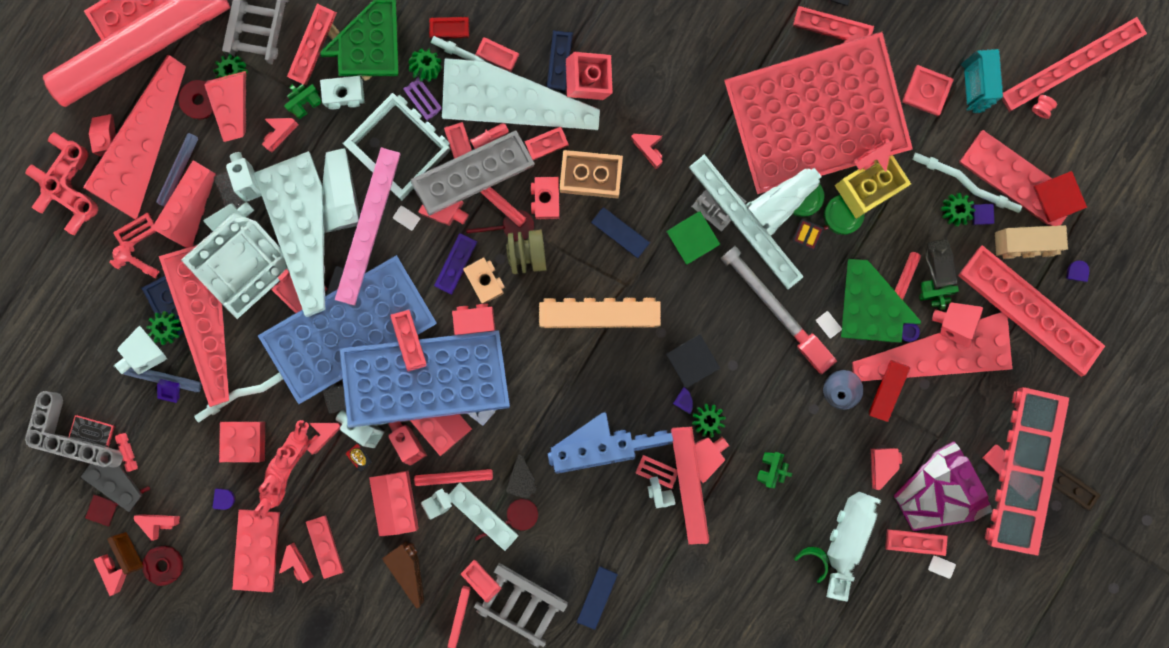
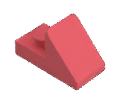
[262,118,299,152]
[631,134,663,169]
[854,138,892,172]
[307,423,342,455]
[134,514,180,541]
[279,543,314,583]
[94,554,127,596]

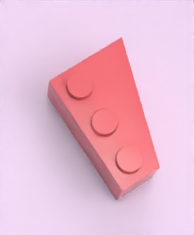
[204,71,246,142]

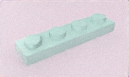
[449,483,519,551]

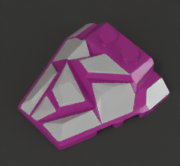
[893,441,992,531]

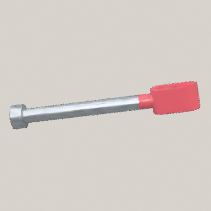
[720,246,837,375]

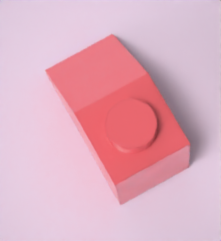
[89,114,116,157]
[871,448,902,490]

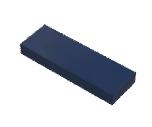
[547,31,573,92]
[591,207,650,259]
[577,566,618,630]

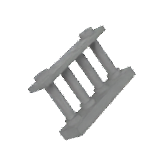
[222,0,289,65]
[474,563,568,647]

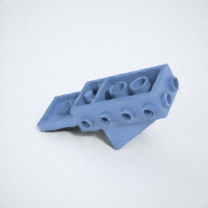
[548,412,673,474]

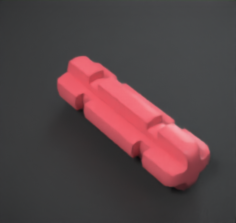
[115,433,138,472]

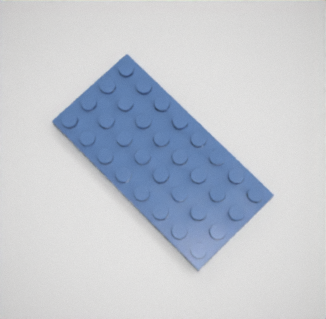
[258,255,437,404]
[340,330,510,428]

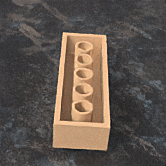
[539,298,660,328]

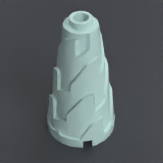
[746,168,821,236]

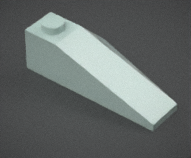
[322,148,360,233]

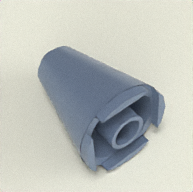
[823,370,863,410]

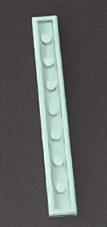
[688,154,803,289]

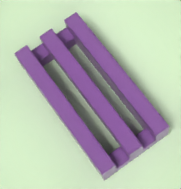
[403,77,442,121]

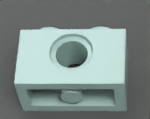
[320,76,365,109]

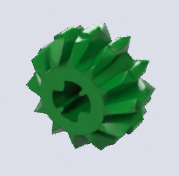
[408,48,442,83]
[213,54,248,79]
[940,193,975,227]
[146,311,182,345]
[692,404,726,437]

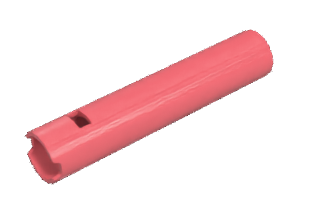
[43,0,231,107]

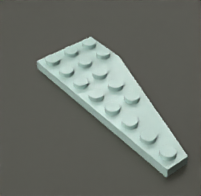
[442,58,600,130]
[254,151,325,317]

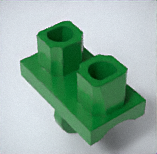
[284,84,322,119]
[919,277,959,311]
[757,452,792,489]

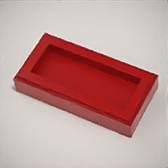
[429,17,469,39]

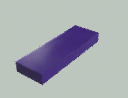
[434,233,477,295]

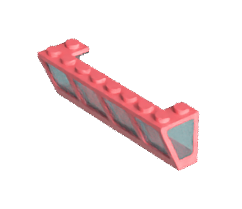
[985,387,1069,556]

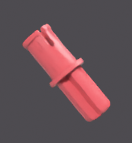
[470,123,509,149]

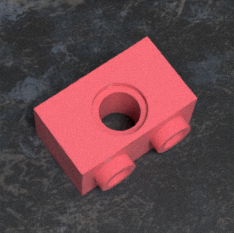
[531,177,559,219]

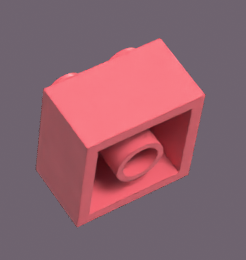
[566,52,612,100]
[219,421,265,462]

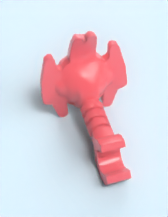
[110,241,159,278]

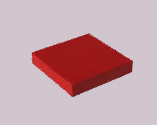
[1033,171,1087,223]

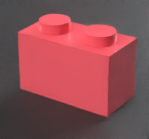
[452,304,495,335]

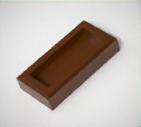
[107,532,144,575]

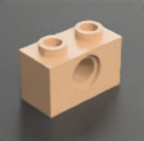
[463,258,505,304]

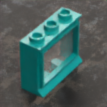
[960,49,1003,113]

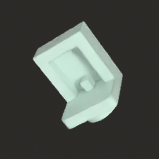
[647,476,675,508]
[421,489,452,520]
[826,570,855,602]

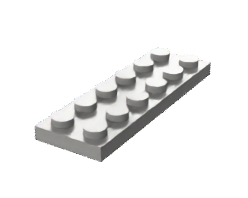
[411,131,535,216]

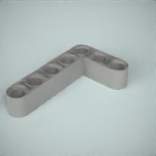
[25,391,123,467]

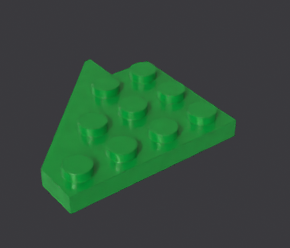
[321,0,398,76]
[841,259,921,343]

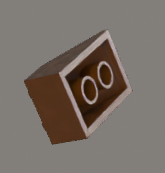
[382,541,425,609]

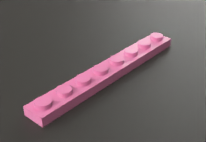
[335,148,401,306]

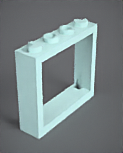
[343,93,451,200]

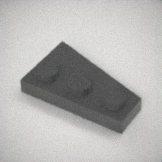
[81,445,143,512]

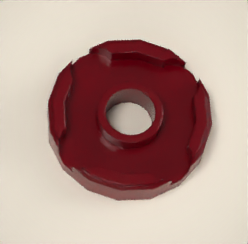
[178,80,213,120]
[142,545,183,586]

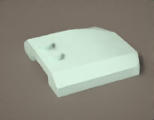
[181,213,288,319]
[827,492,880,577]

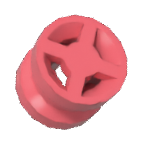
[1032,95,1057,119]

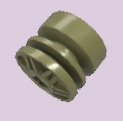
[506,229,547,274]

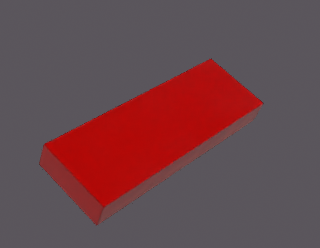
[868,360,910,422]

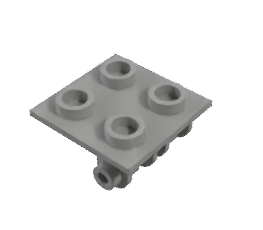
[691,190,747,232]

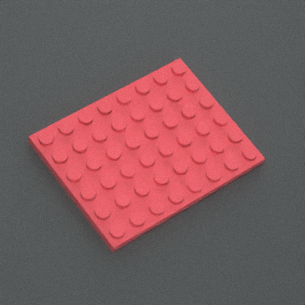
[724,32,913,194]

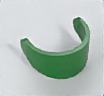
[794,547,829,583]

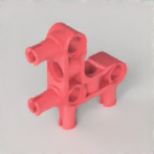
[25,132,98,236]
[252,420,310,520]

